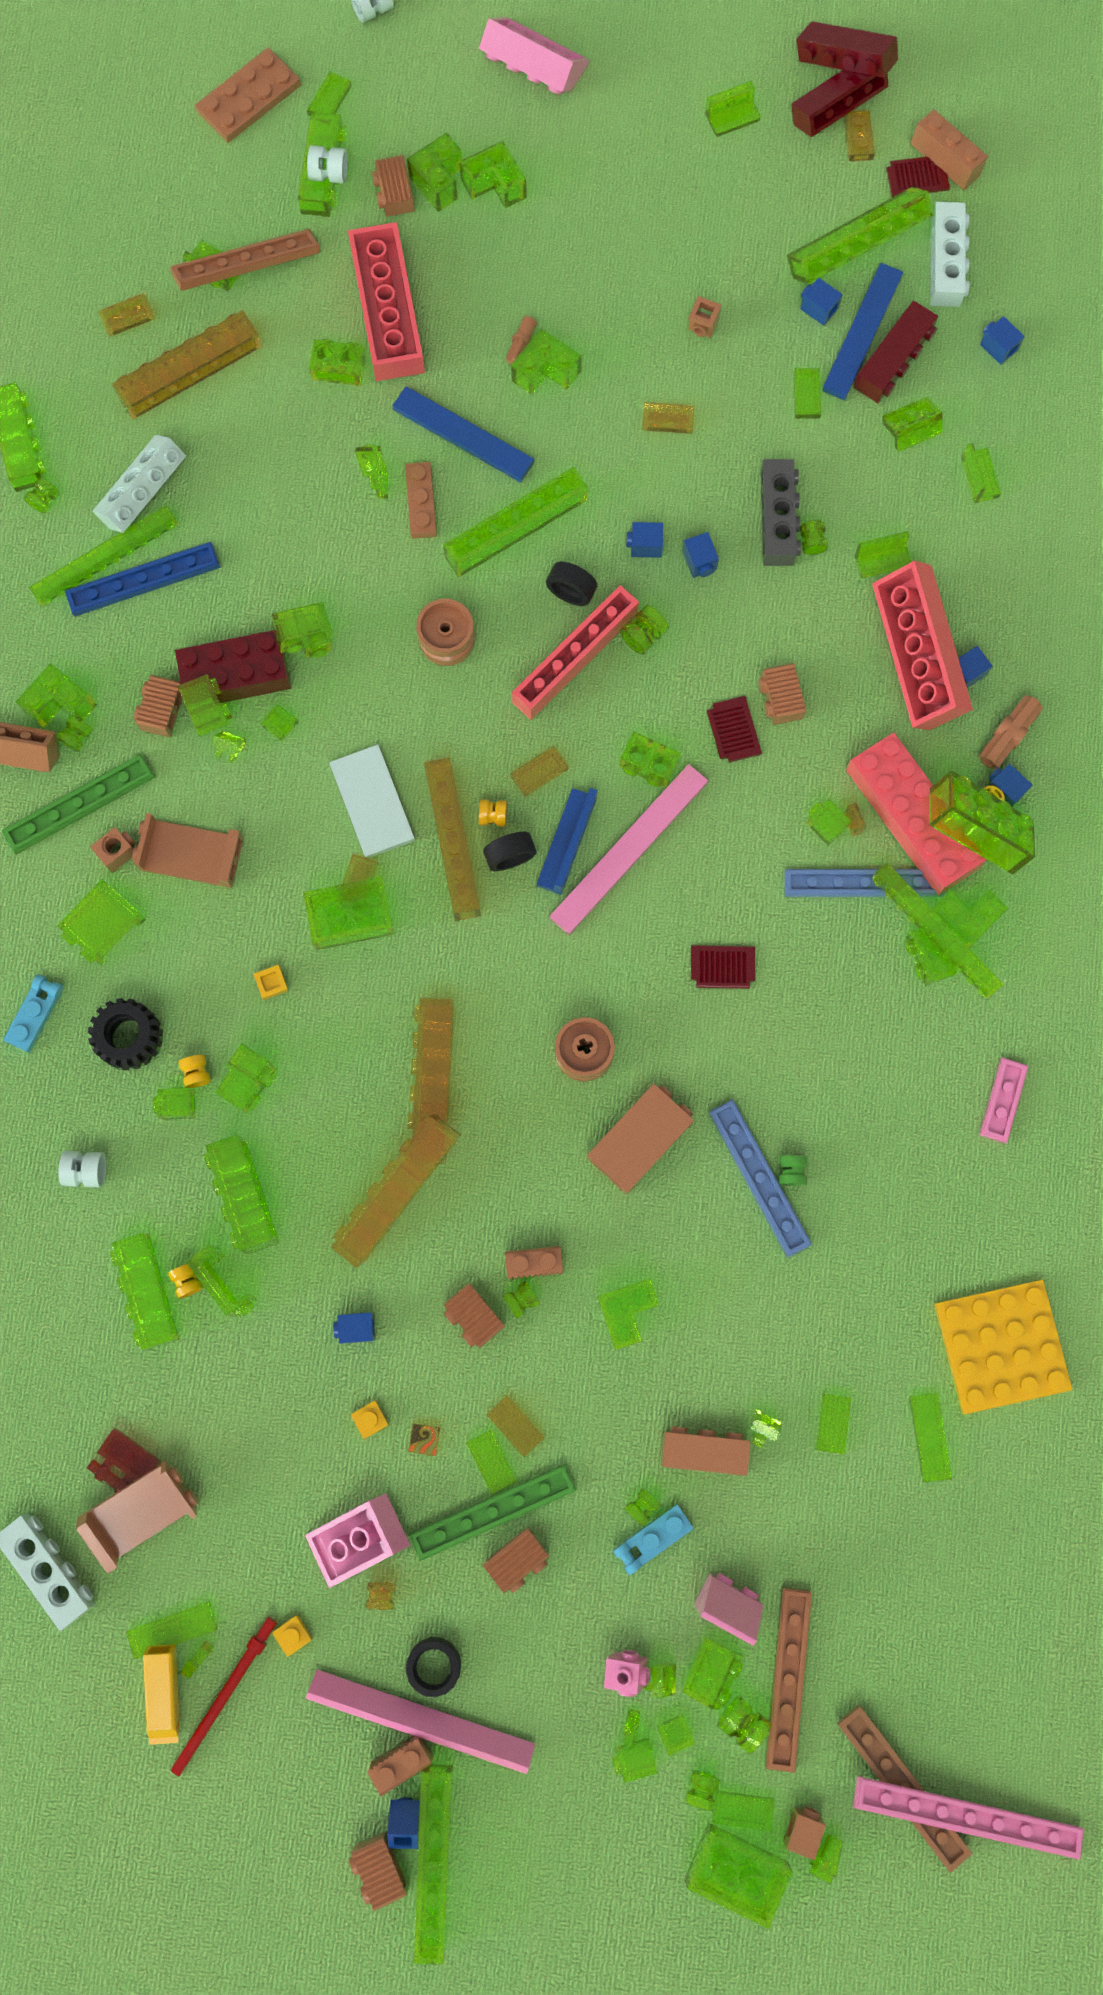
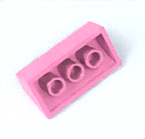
[479,17,590,94]

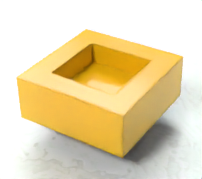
[253,964,289,1000]
[350,1400,389,1439]
[272,1614,313,1657]

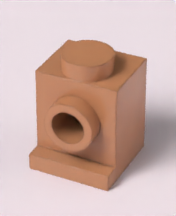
[688,296,721,338]

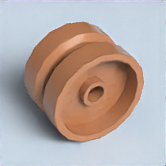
[416,599,475,666]
[555,1017,615,1082]

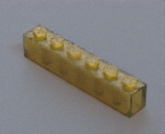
[112,310,262,420]
[424,757,481,921]
[407,998,454,1164]
[331,1114,461,1268]

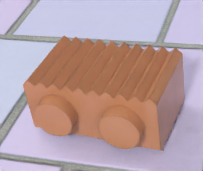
[372,155,415,217]
[758,663,806,725]
[134,675,183,737]
[505,1246,563,1280]
[443,1283,505,1348]
[483,1527,549,1593]
[368,1736,433,1796]
[349,1832,409,1911]

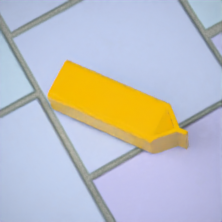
[143,1644,180,1745]

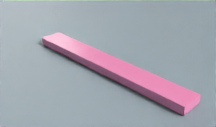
[549,764,708,935]
[306,1670,535,1774]
[853,1776,1084,1859]

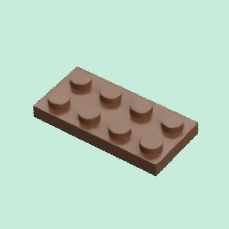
[195,48,301,143]

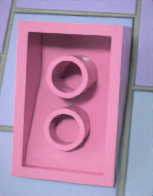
[305,1493,411,1588]
[694,1572,763,1646]

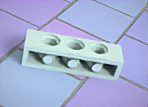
[930,202,969,307]
[92,435,186,533]
[0,1513,95,1631]

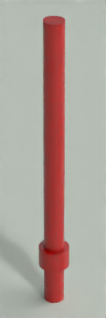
[171,1616,277,1776]

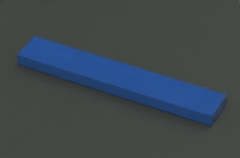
[822,263,903,401]
[392,386,534,483]
[65,542,221,617]

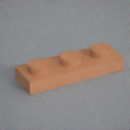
[405,462,437,539]

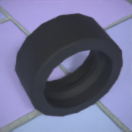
[545,561,598,606]
[483,831,536,871]
[406,1637,461,1697]

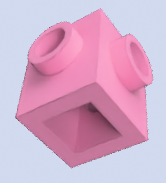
[604,1650,651,1697]

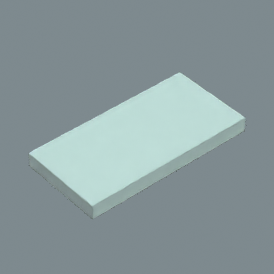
[329,745,415,859]

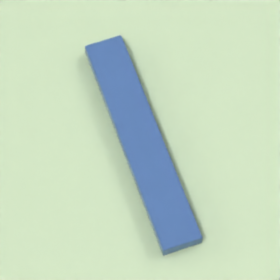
[784,869,945,897]
[709,1099,812,1258]

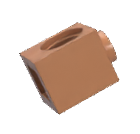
[90,827,135,873]
[783,1806,826,1861]

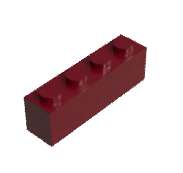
[796,21,899,78]
[791,70,889,137]
[853,300,938,403]

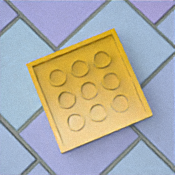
[934,1280,1073,1415]

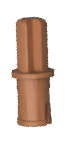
[506,316,537,366]

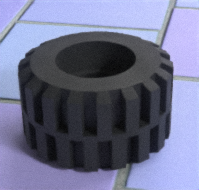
[88,998,163,1070]

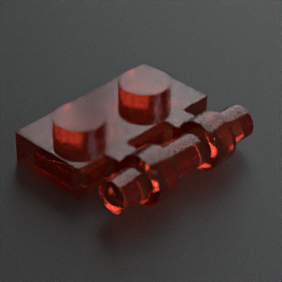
[87,1428,161,1493]

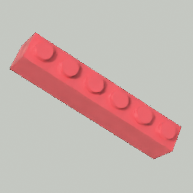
[512,585,639,720]

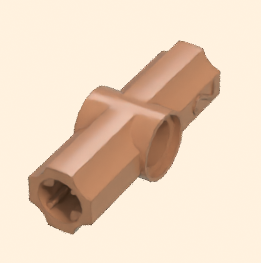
[978,695,1043,770]

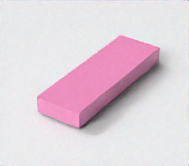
[979,1058,1028,1144]

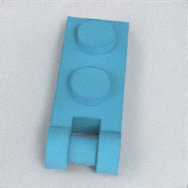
[3,974,64,1053]
[613,1504,694,1575]

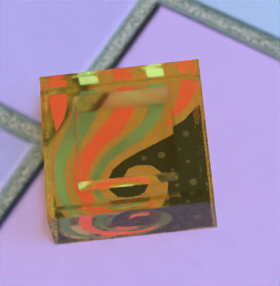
[843,802,866,837]
[408,1423,441,1456]

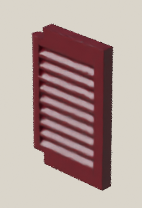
[886,157,950,198]
[707,696,762,763]
[691,945,755,989]

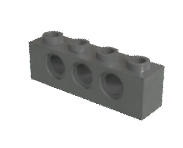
[760,459,801,566]

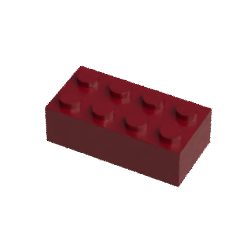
[175,629,291,709]

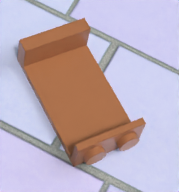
[132,813,244,888]
[587,1084,694,1195]
[76,1461,199,1574]

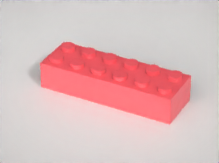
[348,222,425,381]
[872,560,973,730]
[846,732,988,896]

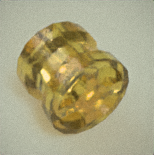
[365,1582,396,1610]

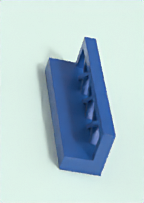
[537,788,598,895]

